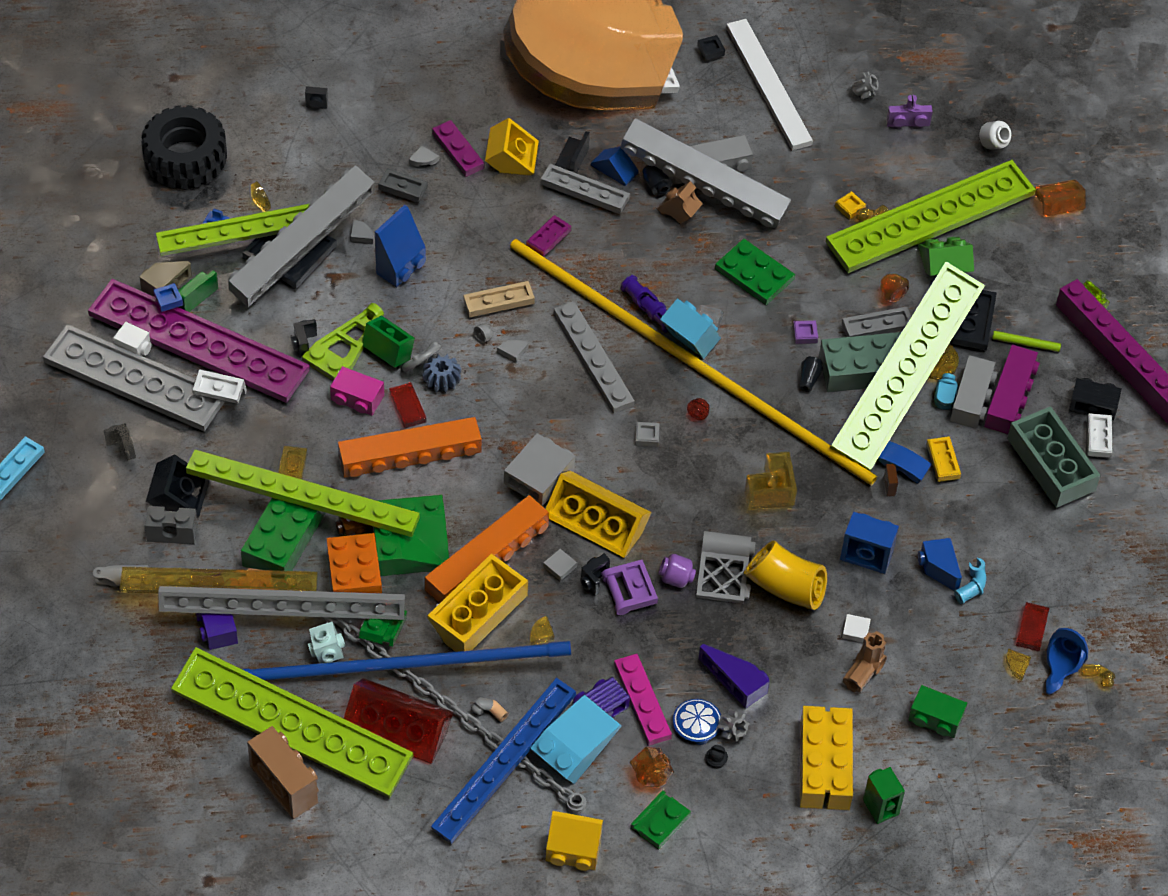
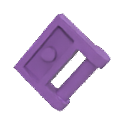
[601,560,658,615]

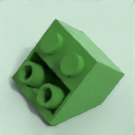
[919,237,974,276]

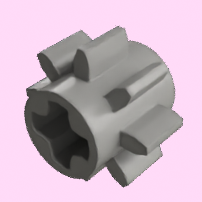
[852,71,879,99]
[717,709,750,741]

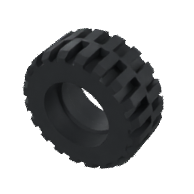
[141,105,227,189]

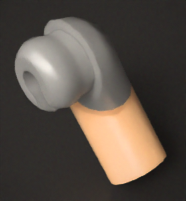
[471,697,509,722]

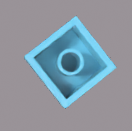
[660,298,721,359]

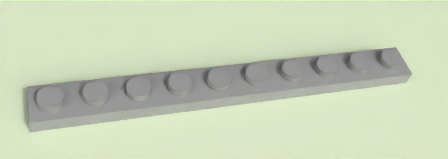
[158,586,405,620]

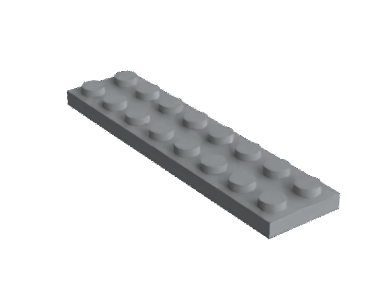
[43,324,225,432]

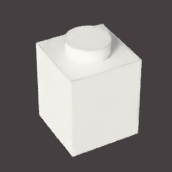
[113,322,152,356]

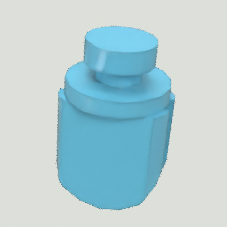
[934,373,958,410]

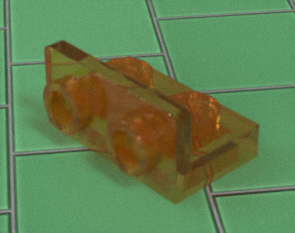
[1035,179,1086,217]

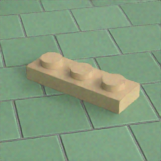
[463,281,535,318]

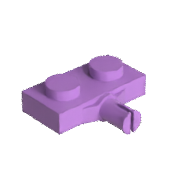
[886,95,933,127]

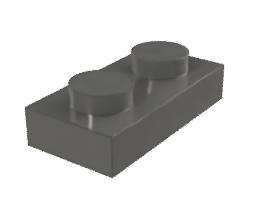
[378,168,428,203]

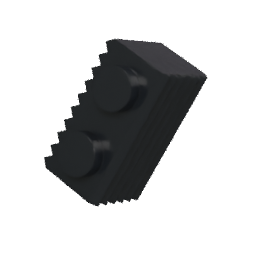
[1069,378,1122,421]

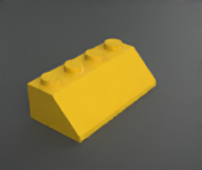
[546,471,652,558]
[427,553,528,652]

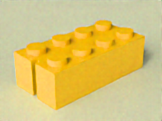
[800,706,853,810]

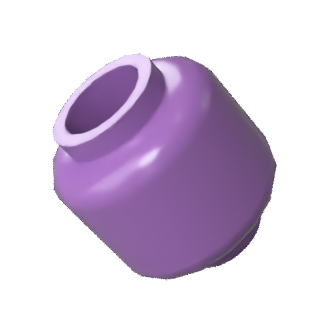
[659,554,696,588]

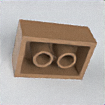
[247,726,319,819]

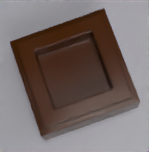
[883,464,898,497]

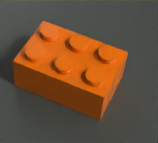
[326,533,382,594]

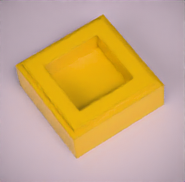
[835,191,867,220]

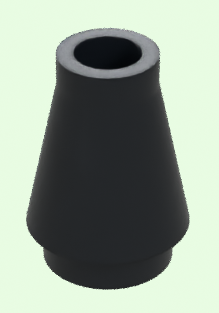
[799,356,823,392]

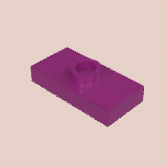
[526,215,572,257]

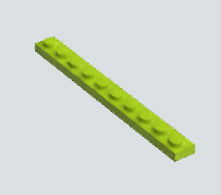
[186,450,420,537]

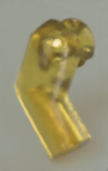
[856,205,889,222]
[1081,664,1116,687]

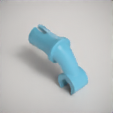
[954,558,987,604]

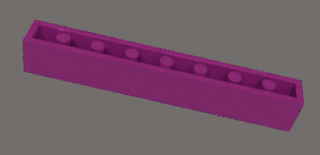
[1056,279,1168,424]

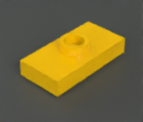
[926,436,961,482]

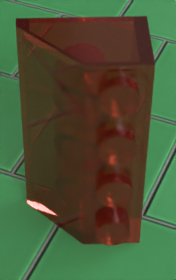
[344,678,454,764]

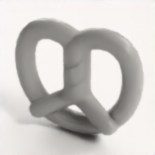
[402,341,441,372]

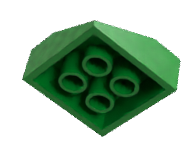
[373,495,449,576]

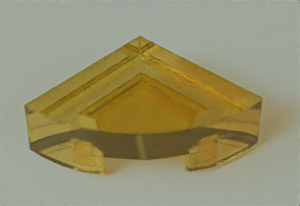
[251,181,271,212]
[530,616,555,645]
[1006,649,1031,680]

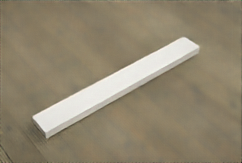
[726,19,813,151]

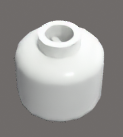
[979,121,1011,150]

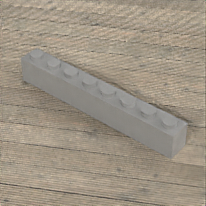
[620,118,791,229]
[228,165,375,307]

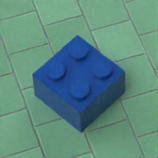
[840,511,899,574]

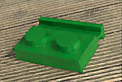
[359,610,407,647]
[630,790,691,850]

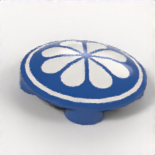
[673,699,721,745]

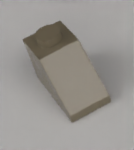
[140,261,192,297]

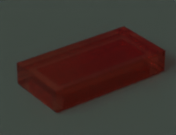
[389,382,427,428]
[1016,602,1049,651]

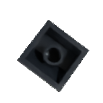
[146,454,209,518]

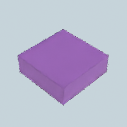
[793,320,818,344]

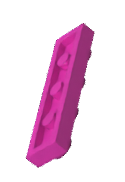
[614,654,672,746]

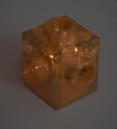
[630,747,674,788]

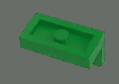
[178,270,219,312]

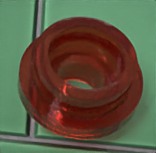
[687,398,710,420]

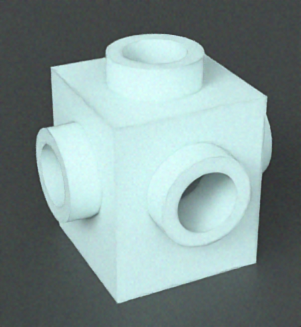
[308,622,345,663]

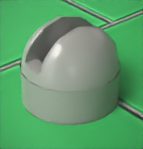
[473,323,493,343]

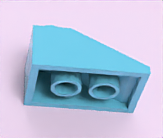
[531,695,622,784]

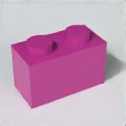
[330,366,384,416]

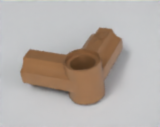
[843,631,887,692]

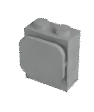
[504,433,575,506]

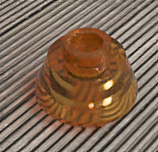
[880,274,909,303]

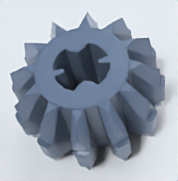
[423,354,461,393]

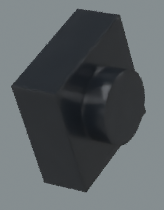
[697,35,725,61]
[305,86,328,109]

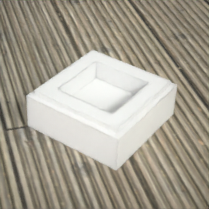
[842,614,871,643]

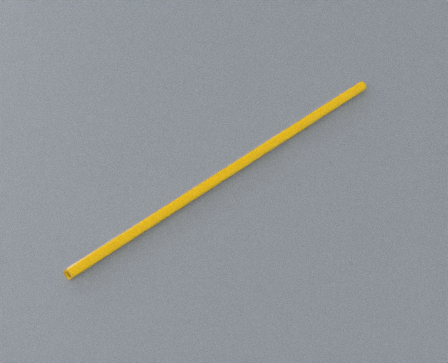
[510,239,878,486]

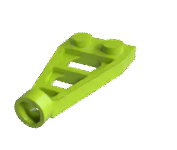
[302,303,384,381]

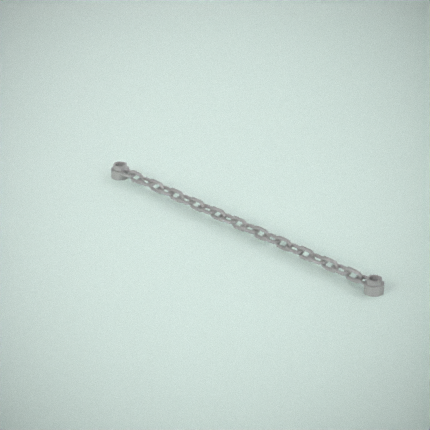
[290,582,587,815]

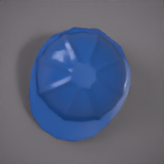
[1046,628,1088,695]

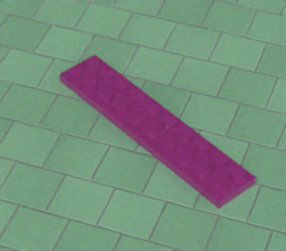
[88,279,310,403]

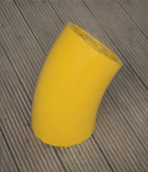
[744,541,827,610]

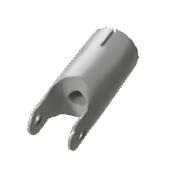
[93,565,150,587]

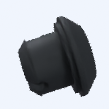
[706,745,728,767]

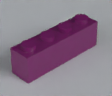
[984,345,1040,434]

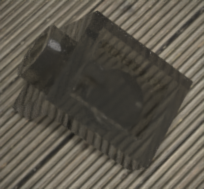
[103,423,136,461]

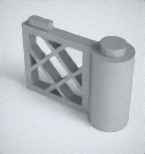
[696,531,756,604]

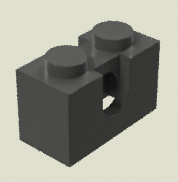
[145,506,198,545]

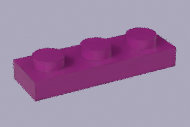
[432,120,485,177]

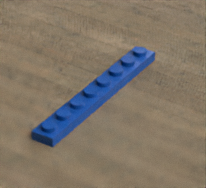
[431,677,577,844]

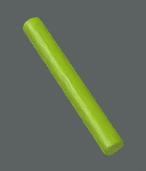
[992,331,1061,352]

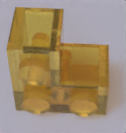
[745,452,797,510]

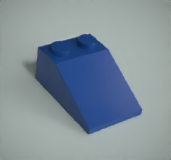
[375,205,426,287]

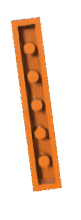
[338,417,482,478]
[425,495,549,603]

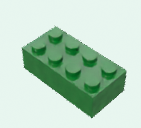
[241,498,326,583]

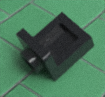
[291,319,317,358]
[580,553,610,596]

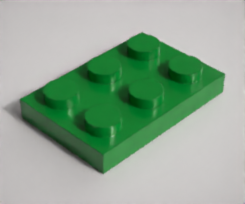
[715,239,795,305]

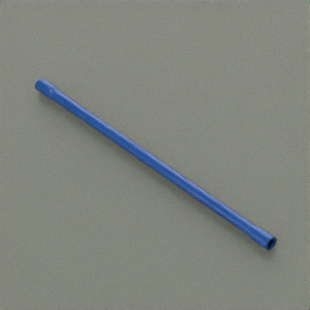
[242,641,571,680]

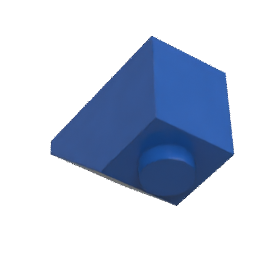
[918,538,962,591]

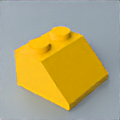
[485,118,539,176]
[546,811,603,871]

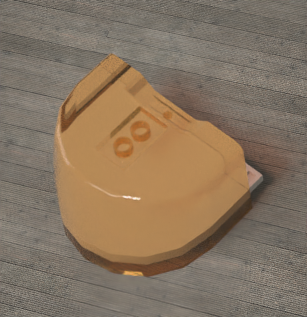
[503,0,683,111]

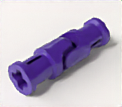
[620,275,668,333]

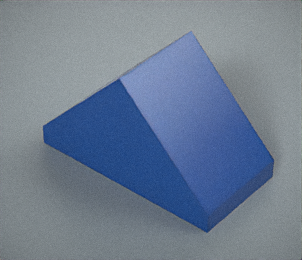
[591,146,639,187]

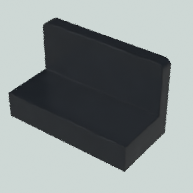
[555,131,590,173]

